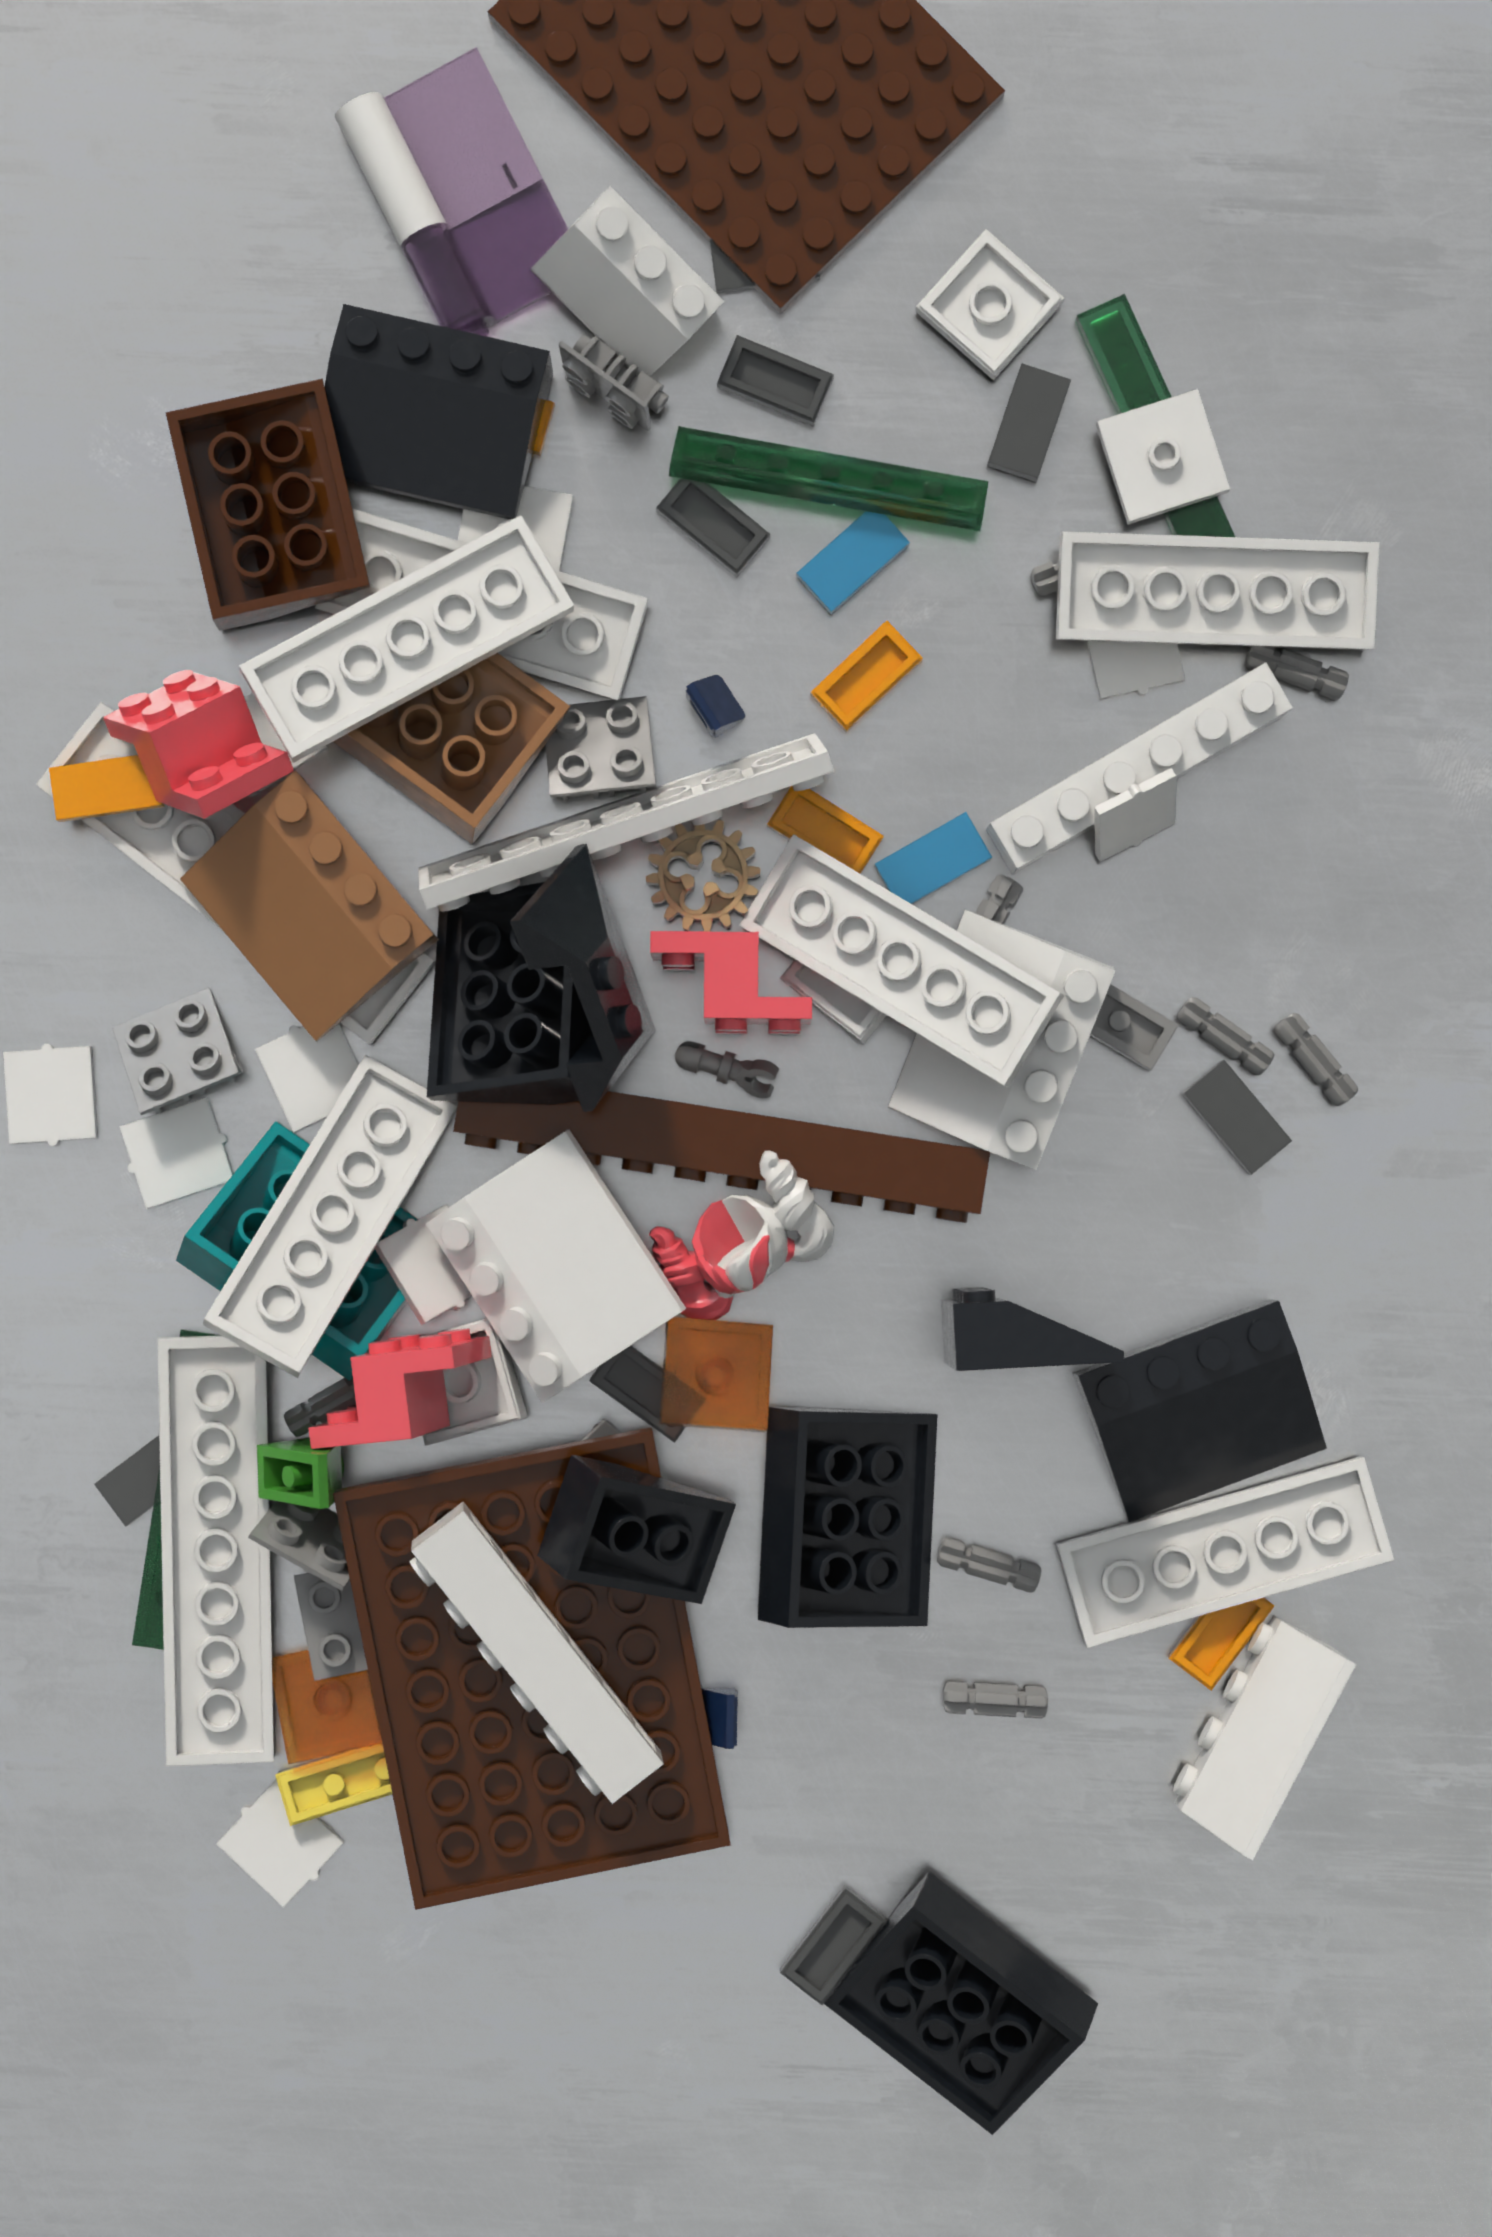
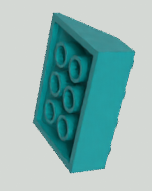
[176,1121,418,1381]

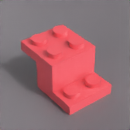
[103,670,294,819]
[650,931,812,1035]
[308,1328,492,1449]

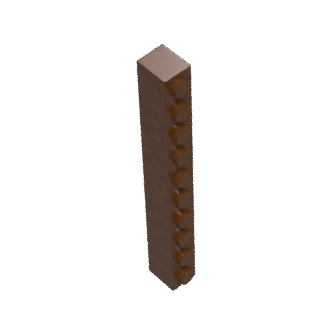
[453,1091,990,1223]

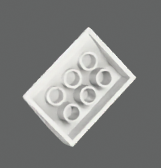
[888,909,1116,1170]
[426,1129,686,1403]
[1173,1615,1356,1860]

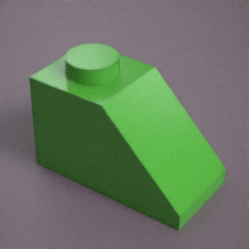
[257,1438,344,1509]

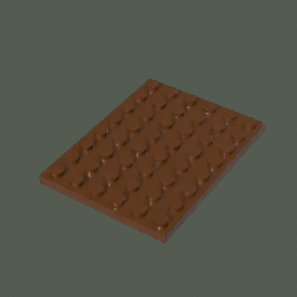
[487,0,1005,314]
[333,1427,731,1910]

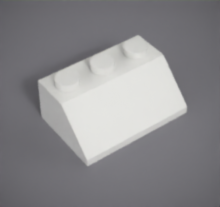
[530,186,725,377]

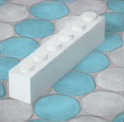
[986,662,1293,875]
[410,1501,664,1804]

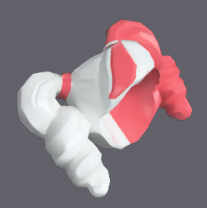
[649,1150,834,1322]

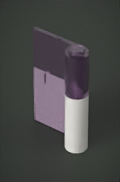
[335,47,569,336]

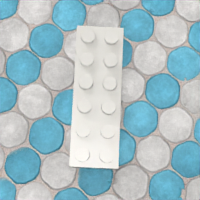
[315,508,649,700]
[239,515,575,763]
[1056,531,1380,650]
[739,834,1064,1088]
[203,1055,457,1378]
[1056,1456,1394,1648]

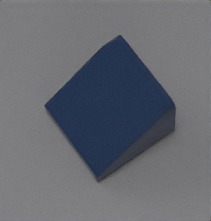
[685,675,745,738]
[701,1688,738,1749]

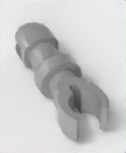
[675,1041,779,1098]

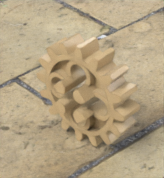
[646,820,760,932]

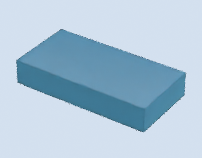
[796,504,910,615]
[874,812,992,904]

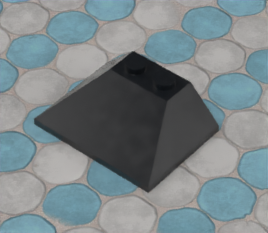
[510,844,656,1112]

